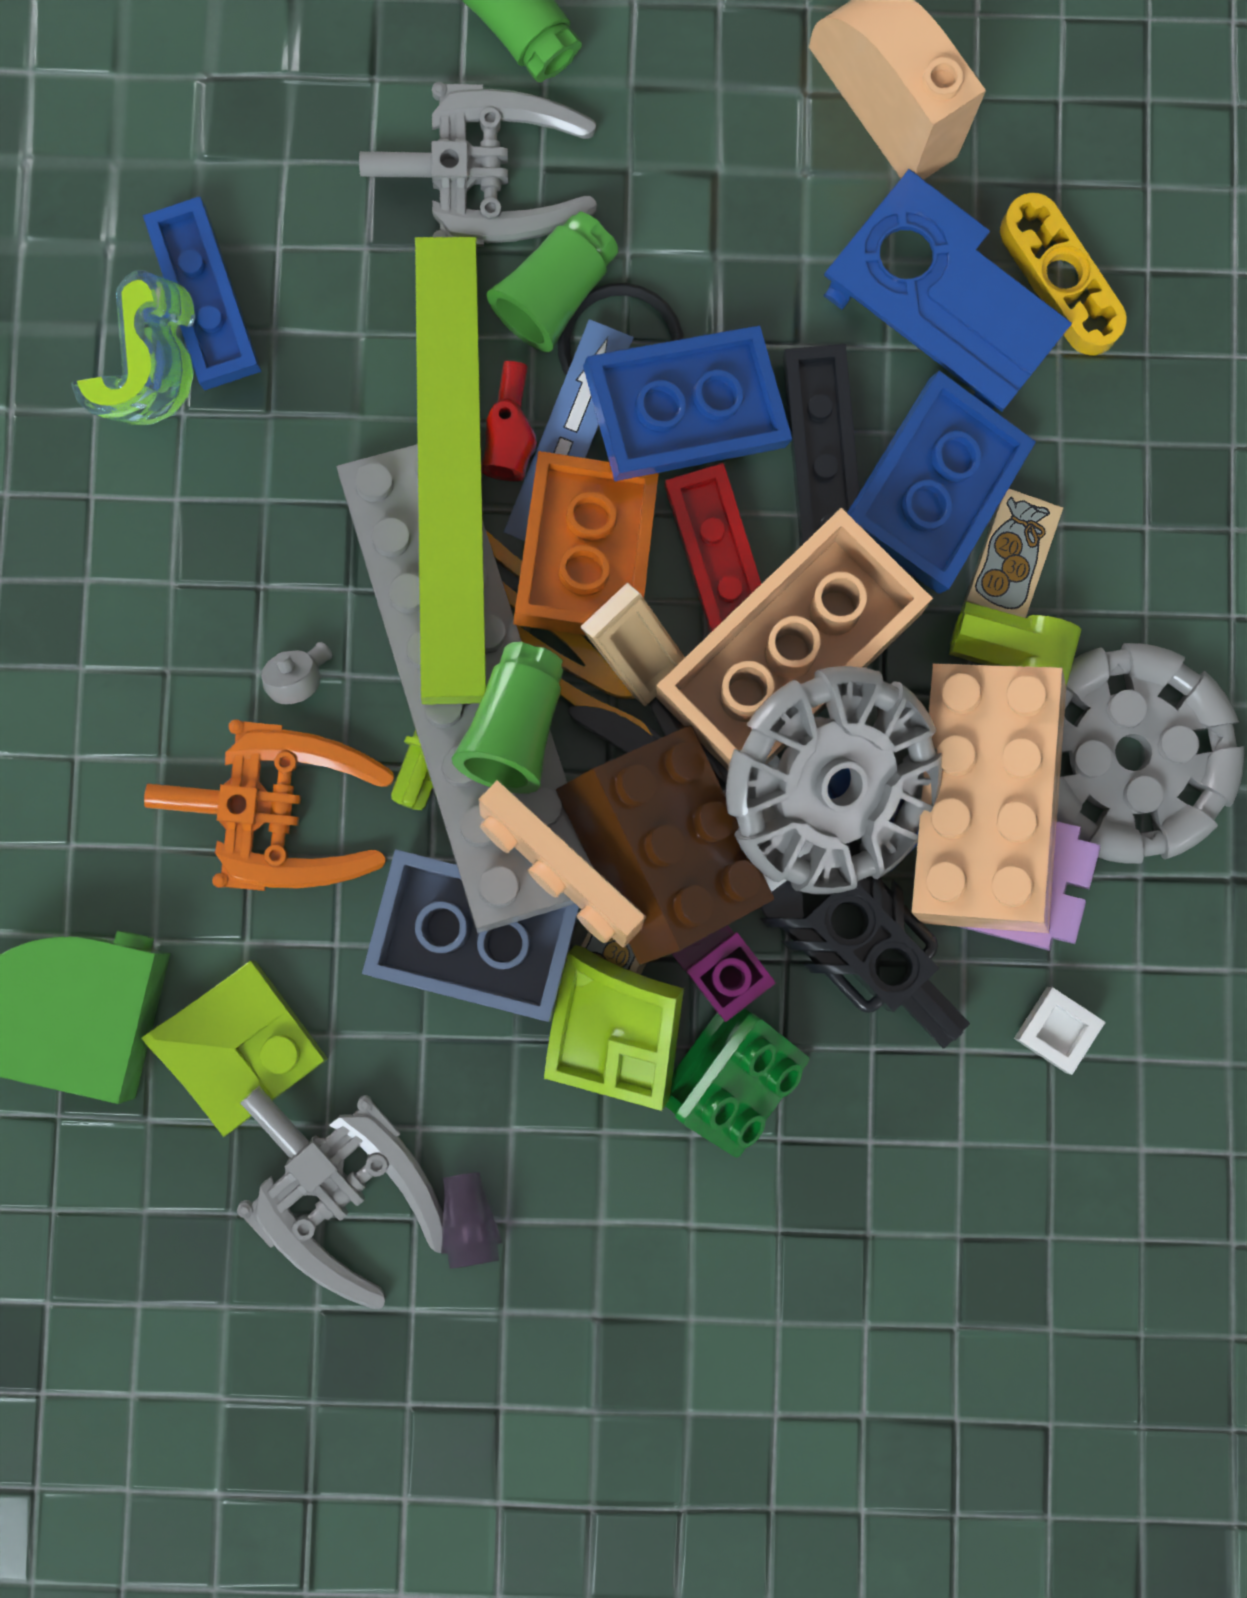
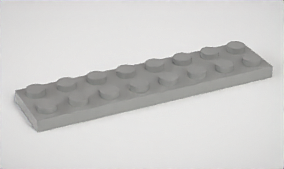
[336,444,595,933]

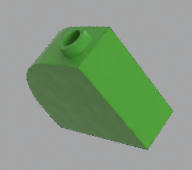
[0,930,171,1104]

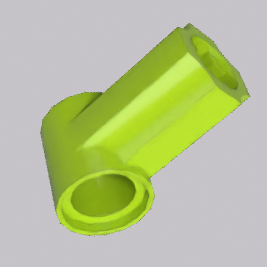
[949,602,1082,686]

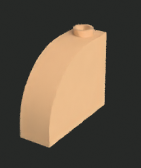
[809,0,986,180]

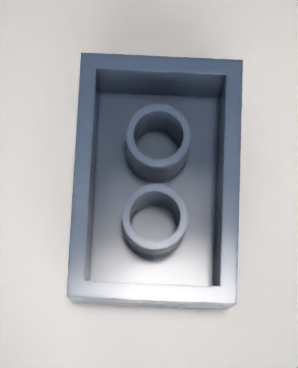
[362,849,580,1022]

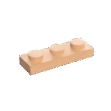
[479,780,645,948]

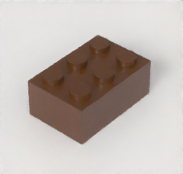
[555,725,775,965]

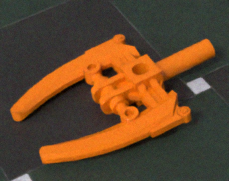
[144,719,395,891]

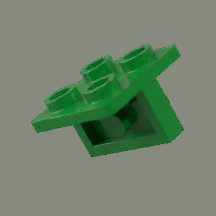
[665,1008,810,1158]

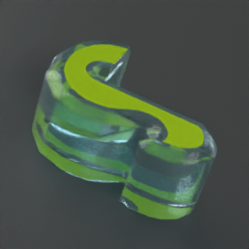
[71,270,195,426]

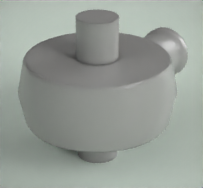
[261,642,332,704]

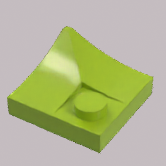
[544,945,684,1111]
[142,960,328,1137]

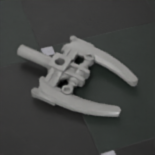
[359,82,597,247]
[237,1086,450,1309]

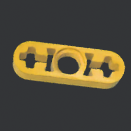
[1000,193,1127,355]

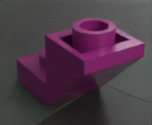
[672,925,776,1022]

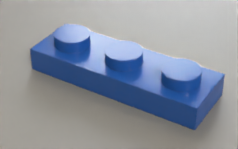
[143,196,261,391]

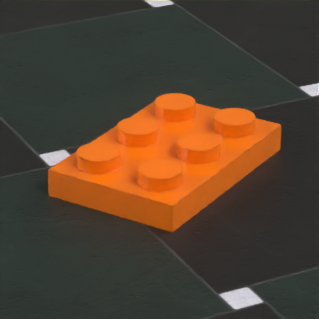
[513,451,659,636]

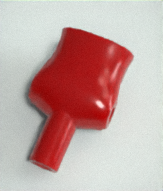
[481,361,537,482]

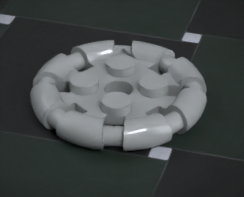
[1057,643,1244,864]
[726,666,943,894]

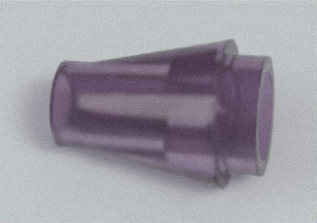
[441,1172,503,1269]

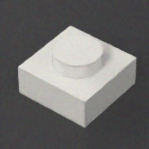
[1014,987,1105,1075]

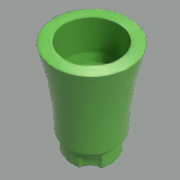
[461,0,582,83]
[487,211,619,352]
[452,642,563,794]

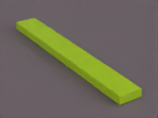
[415,237,486,705]

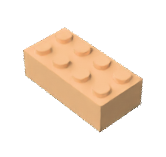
[656,508,933,770]
[912,664,1066,933]

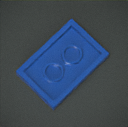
[583,325,793,481]
[847,371,1036,594]

